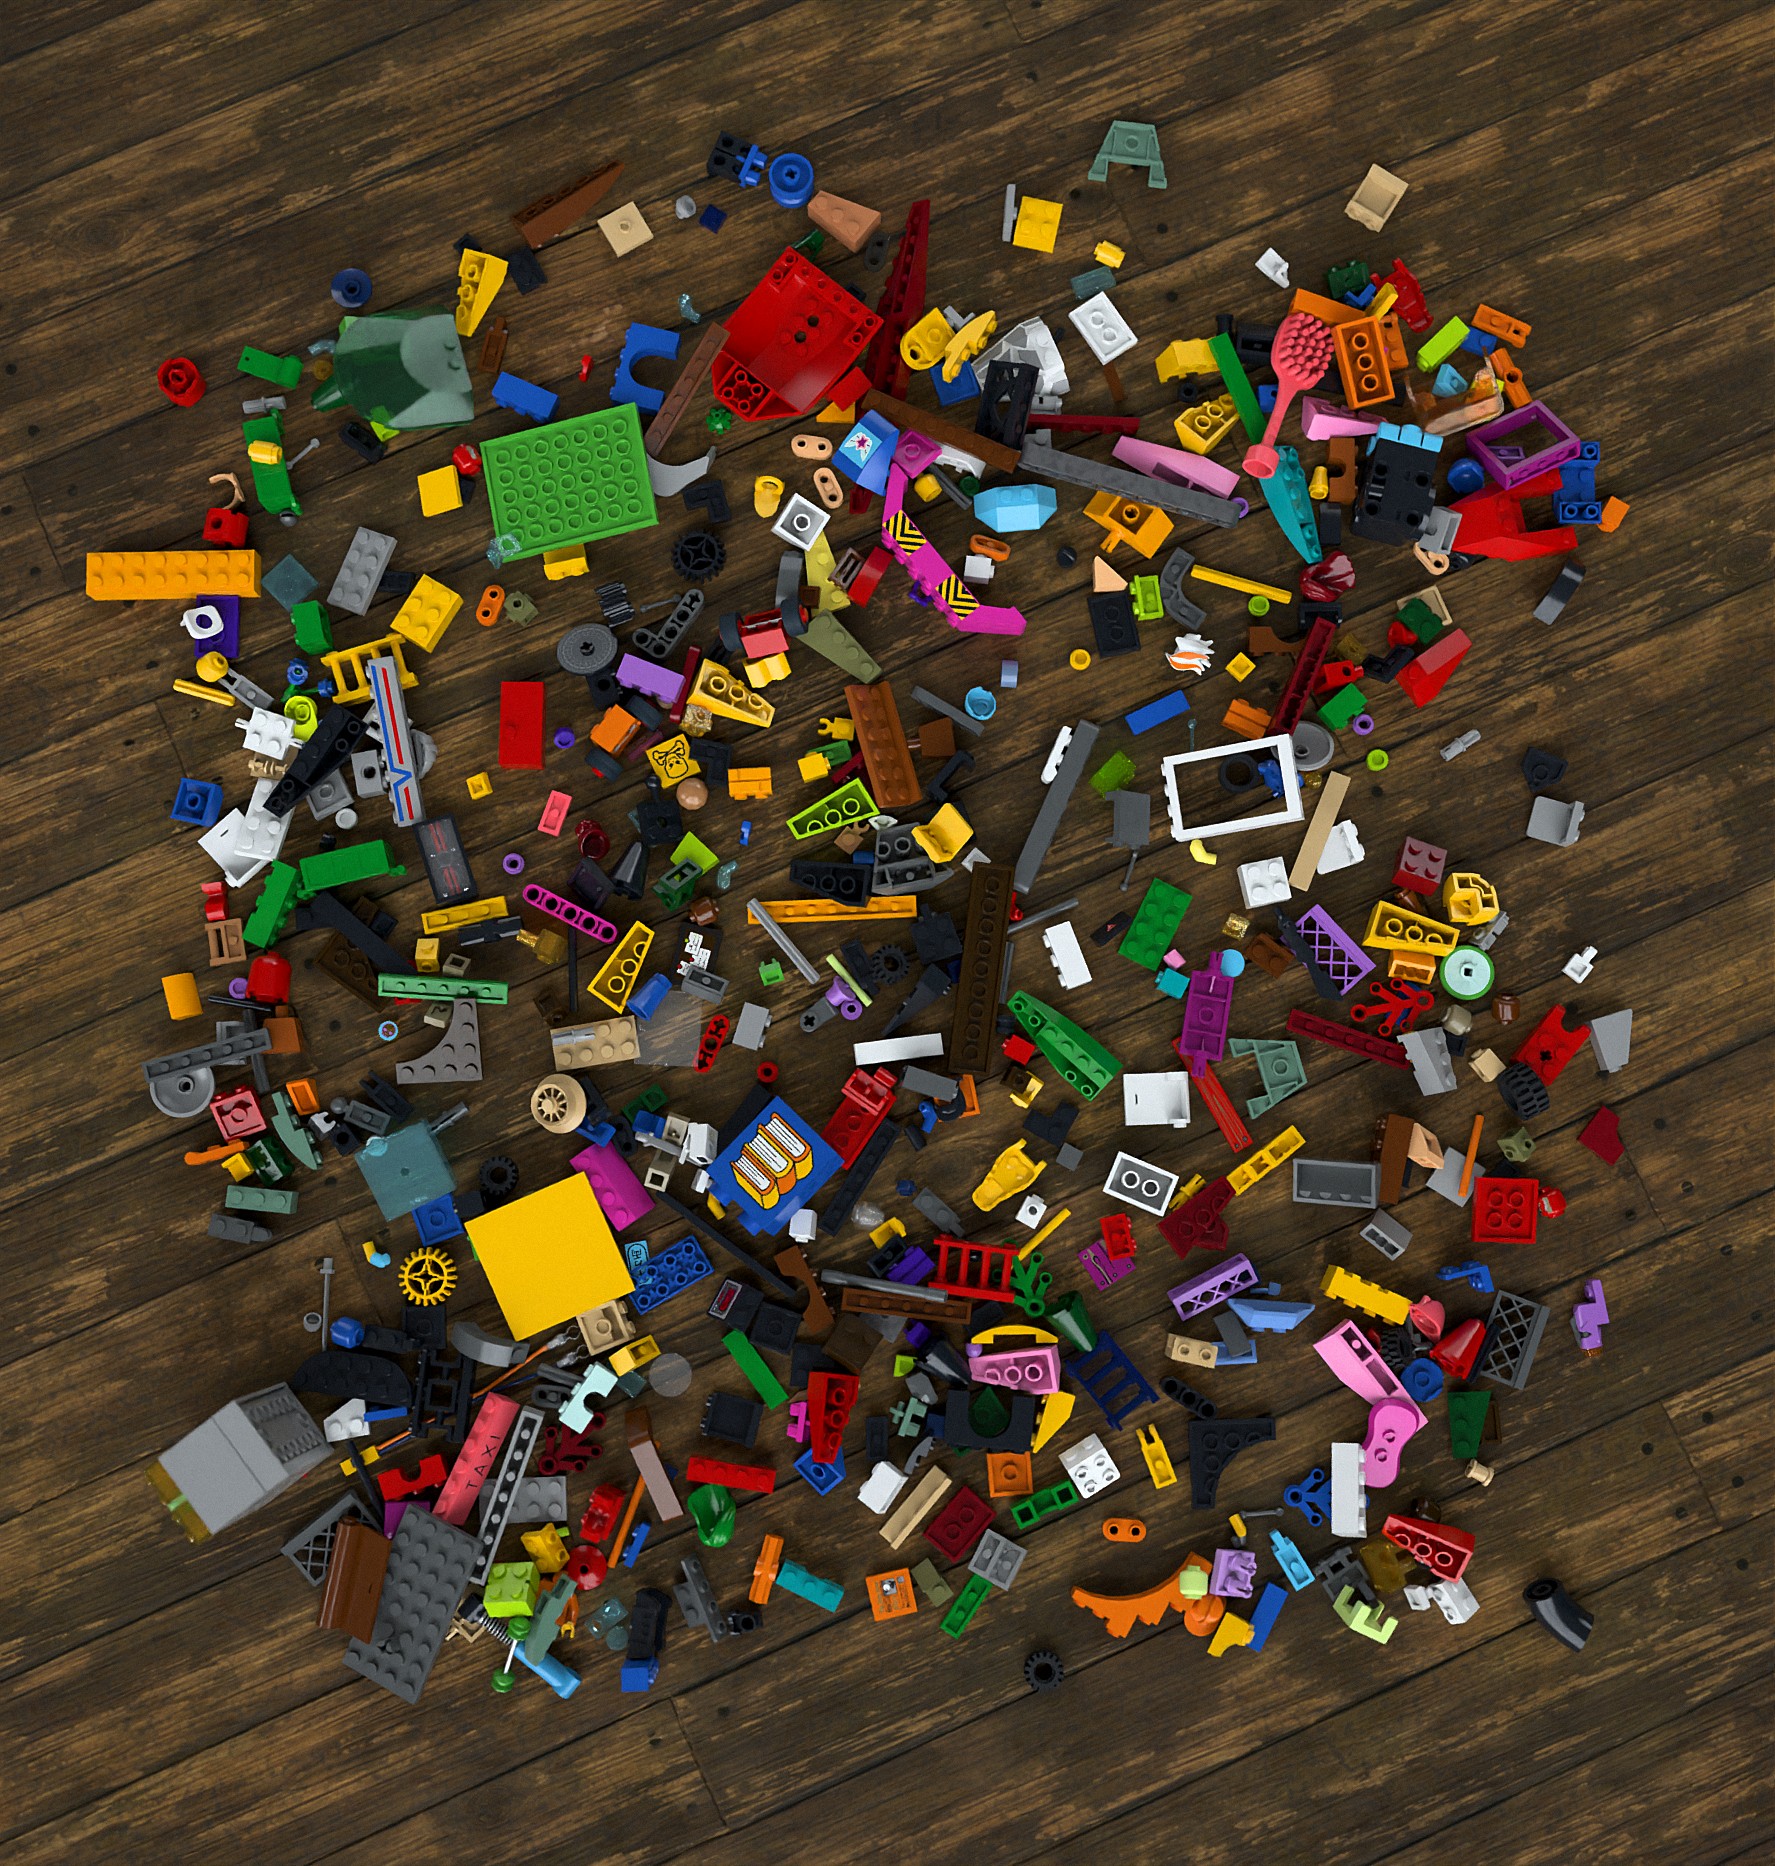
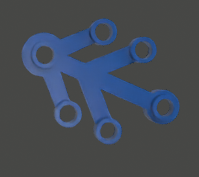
[1284,1468,1370,1526]

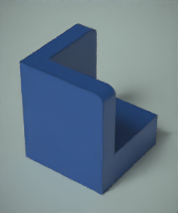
[631,1110,667,1139]

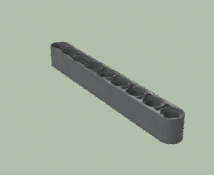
[1013,719,1101,895]

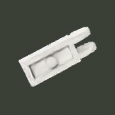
[1041,726,1072,784]

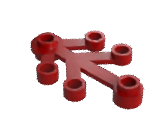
[1351,978,1434,1037]

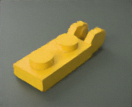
[1136,1424,1177,1489]

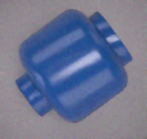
[330,1317,364,1348]

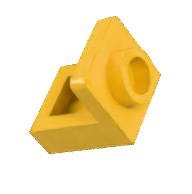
[415,938,440,972]
[1009,1071,1044,1108]
[869,1217,906,1249]

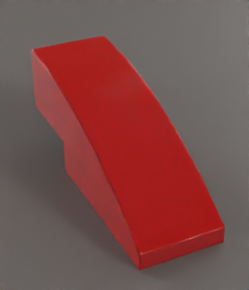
[847,547,894,608]

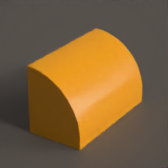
[1388,949,1436,984]
[161,973,203,1021]

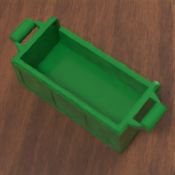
[242,409,303,516]
[296,839,408,900]

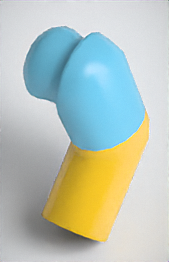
[362,1241,391,1268]

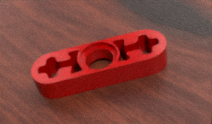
[693,1015,730,1073]

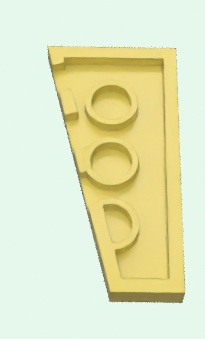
[804,529,851,619]

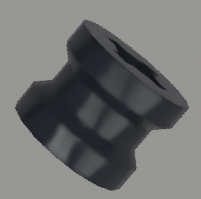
[995,1015,1017,1034]

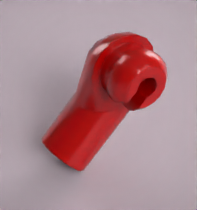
[1009,892,1023,921]
[1364,1327,1384,1359]

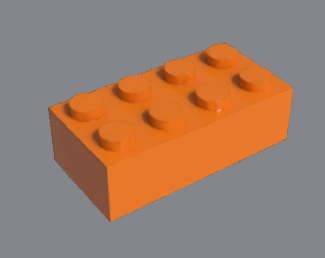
[1330,315,1395,411]

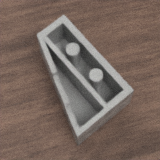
[1396,1026,1457,1096]

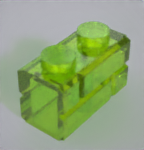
[1088,750,1137,799]

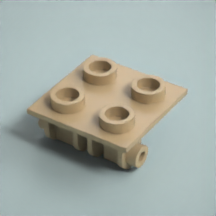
[248,743,299,781]

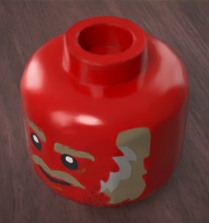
[452,443,483,476]
[1537,1185,1567,1219]

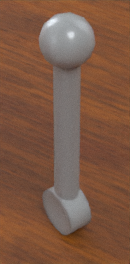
[286,438,320,470]

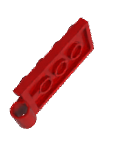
[820,1066,898,1170]

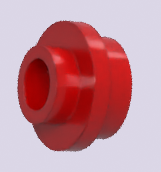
[757,1062,778,1083]

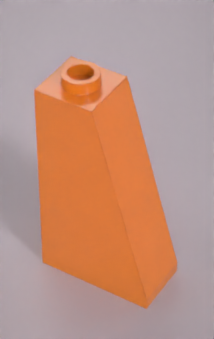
[1287,288,1366,334]

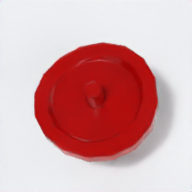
[1387,621,1417,649]

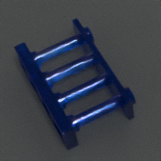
[1063,1329,1160,1432]

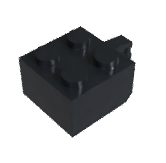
[909,903,963,968]

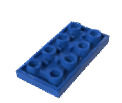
[627,1234,715,1315]

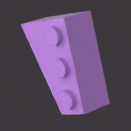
[616,653,686,704]

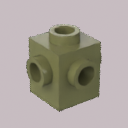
[503,591,539,627]
[1497,1126,1537,1162]

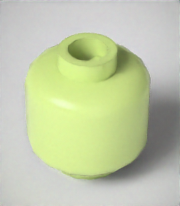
[1179,1566,1208,1599]

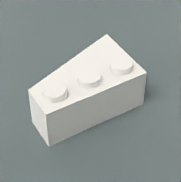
[927,437,986,480]

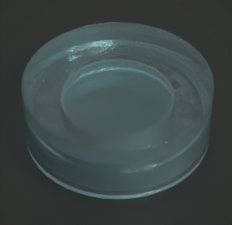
[606,1626,629,1650]

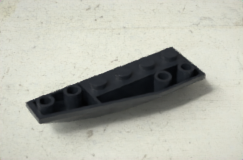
[262,702,370,819]

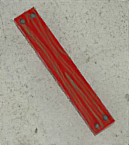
[1171,1036,1253,1153]

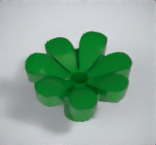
[705,408,732,435]

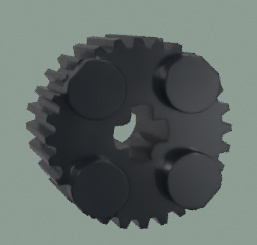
[594,580,635,628]

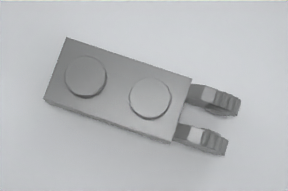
[218,668,276,711]

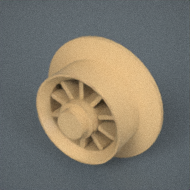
[531,1074,587,1133]

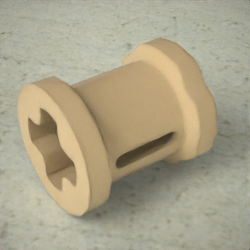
[1465,1459,1494,1486]

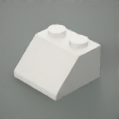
[770,493,830,551]

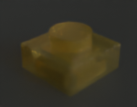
[1221,912,1250,941]

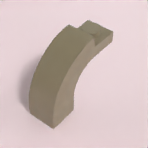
[424,953,471,1028]
[644,1112,690,1192]

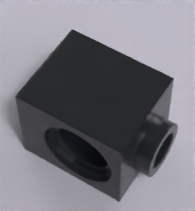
[327,1123,364,1157]

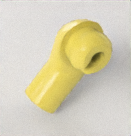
[1190,839,1217,865]

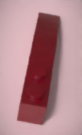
[1266,617,1337,737]

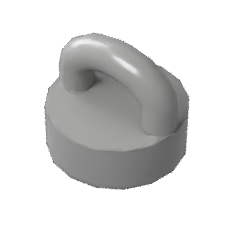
[676,195,696,219]

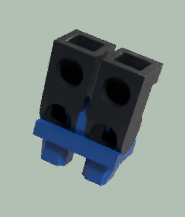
[706,130,768,188]

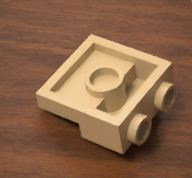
[576,1297,636,1356]

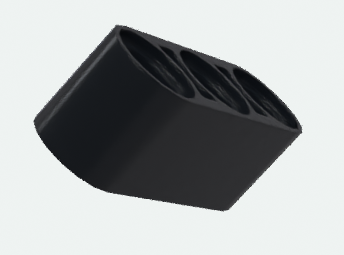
[1159,1375,1218,1420]

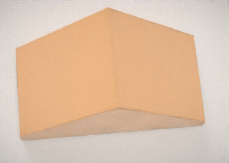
[1093,555,1128,593]

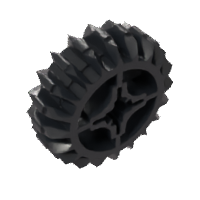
[671,528,727,584]

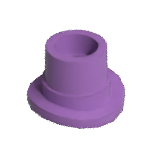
[825,975,856,1006]

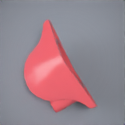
[1409,1295,1445,1344]

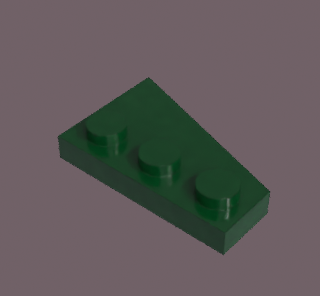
[952,1385,1010,1458]
[1447,1390,1492,1458]

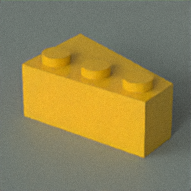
[1155,337,1219,383]

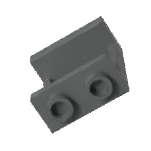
[1105,790,1150,850]

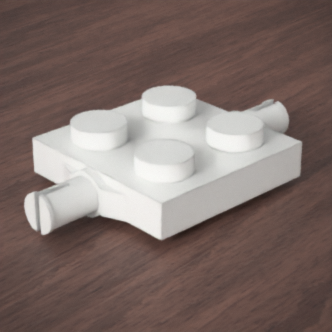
[235,707,305,760]

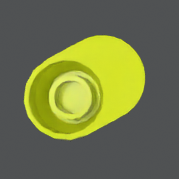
[284,696,318,742]

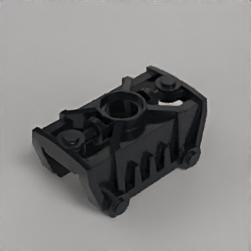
[626,1587,673,1659]

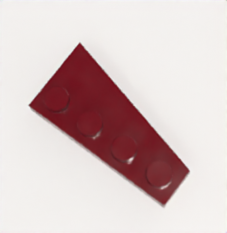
[1156,1175,1236,1260]

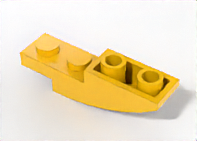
[942,310,997,383]

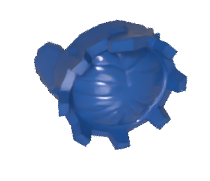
[1258,758,1304,799]

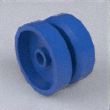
[769,153,814,209]

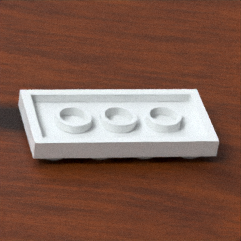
[234,777,296,861]

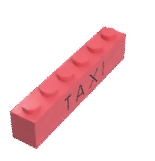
[432,1392,520,1526]

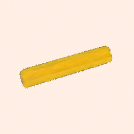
[173,679,236,706]

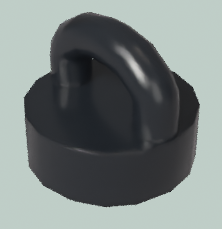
[1056,546,1077,568]

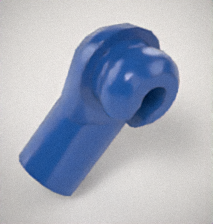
[919,1101,937,1133]

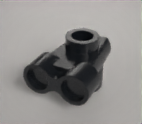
[727,1609,763,1636]

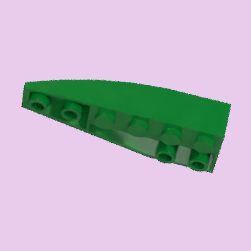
[1007,990,1123,1102]

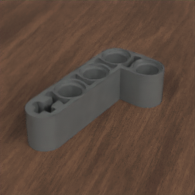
[633,589,705,663]

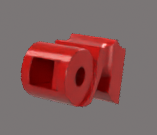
[201,881,229,922]

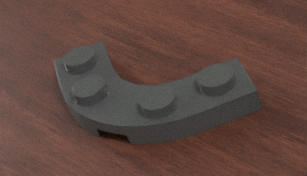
[1159,547,1207,633]

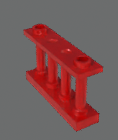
[928,1234,1021,1303]

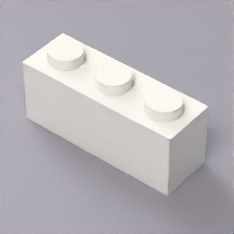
[1042,921,1092,991]

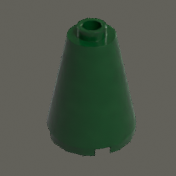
[311,360,370,413]
[1043,1290,1098,1352]

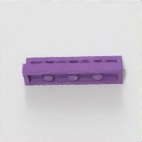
[1167,1252,1258,1321]

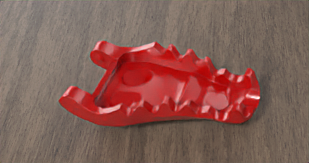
[1369,258,1434,333]

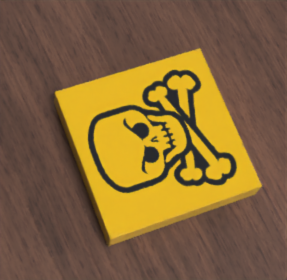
[646,734,701,789]

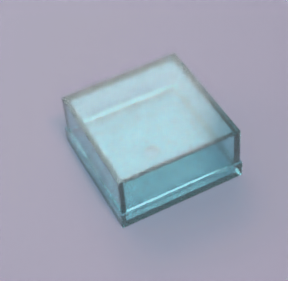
[353,1118,459,1222]

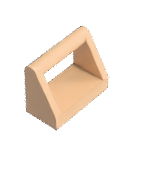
[1408,1123,1445,1169]

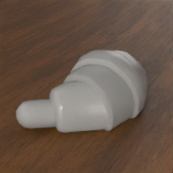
[410,729,438,779]

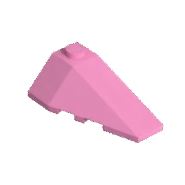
[1301,396,1388,441]
[968,1344,1060,1395]

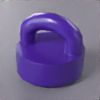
[554,727,575,749]

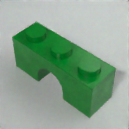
[1009,1477,1079,1530]

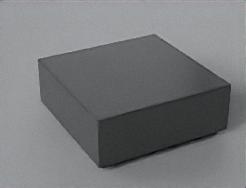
[1055,1143,1084,1171]

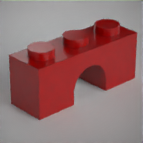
[377,1451,451,1502]

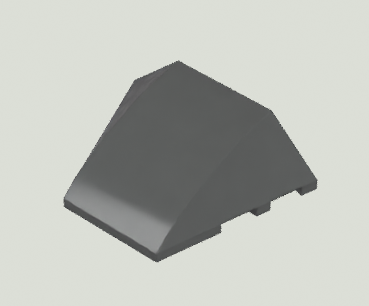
[872,822,954,896]

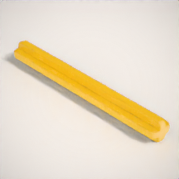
[1191,565,1292,604]

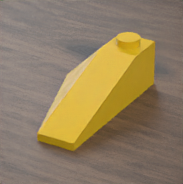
[1174,392,1240,456]
[686,658,775,728]

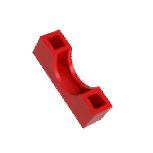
[686,1454,777,1494]

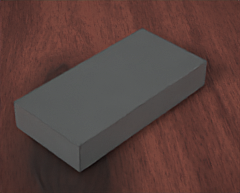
[1213,1310,1252,1358]

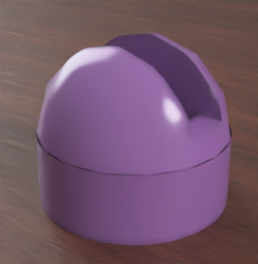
[965,1342,982,1358]

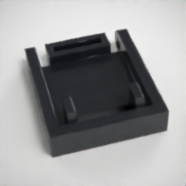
[566,856,616,915]

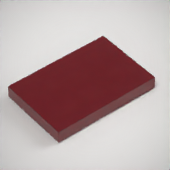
[922,1484,997,1564]

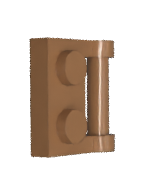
[204,918,249,967]

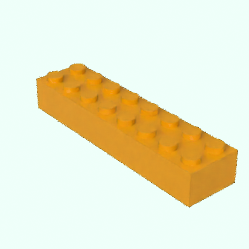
[86,550,261,600]

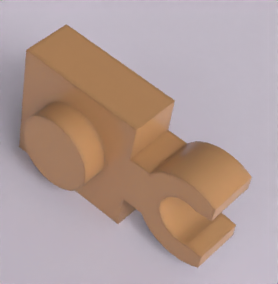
[834,820,870,856]

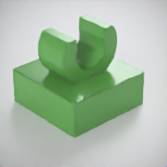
[759,958,784,986]

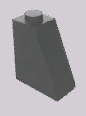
[896,1065,958,1102]

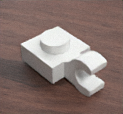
[1562,946,1598,983]

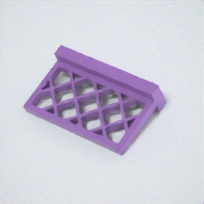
[1279,904,1376,995]

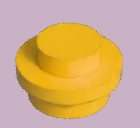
[1070,649,1091,670]

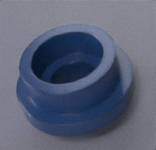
[895,1180,917,1196]

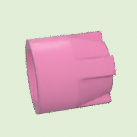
[1163,949,1186,971]

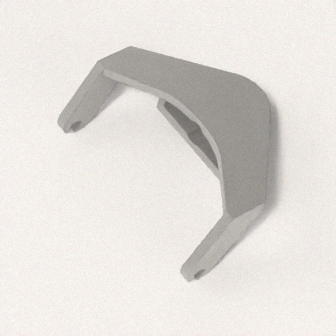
[642,429,717,497]

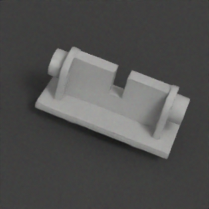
[1030,395,1062,415]
[1468,910,1509,951]

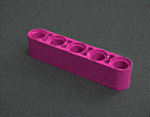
[523,884,619,944]

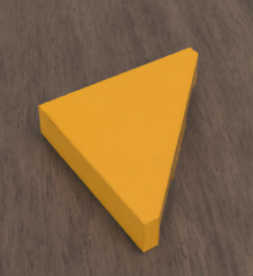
[816,402,855,423]

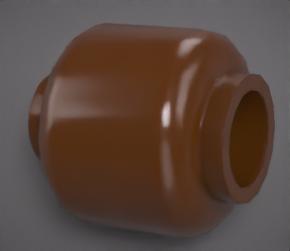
[688,896,720,926]
[1491,992,1521,1025]

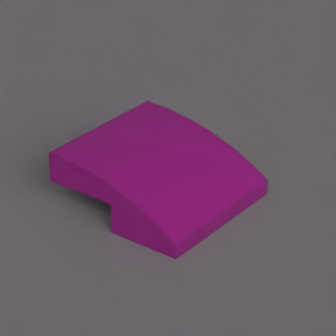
[384,1501,430,1540]

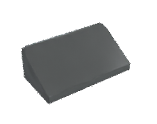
[681,966,730,1005]

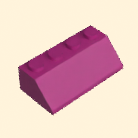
[570,1140,656,1232]

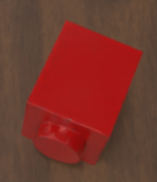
[1001,1034,1036,1066]

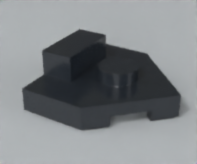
[1520,746,1569,793]

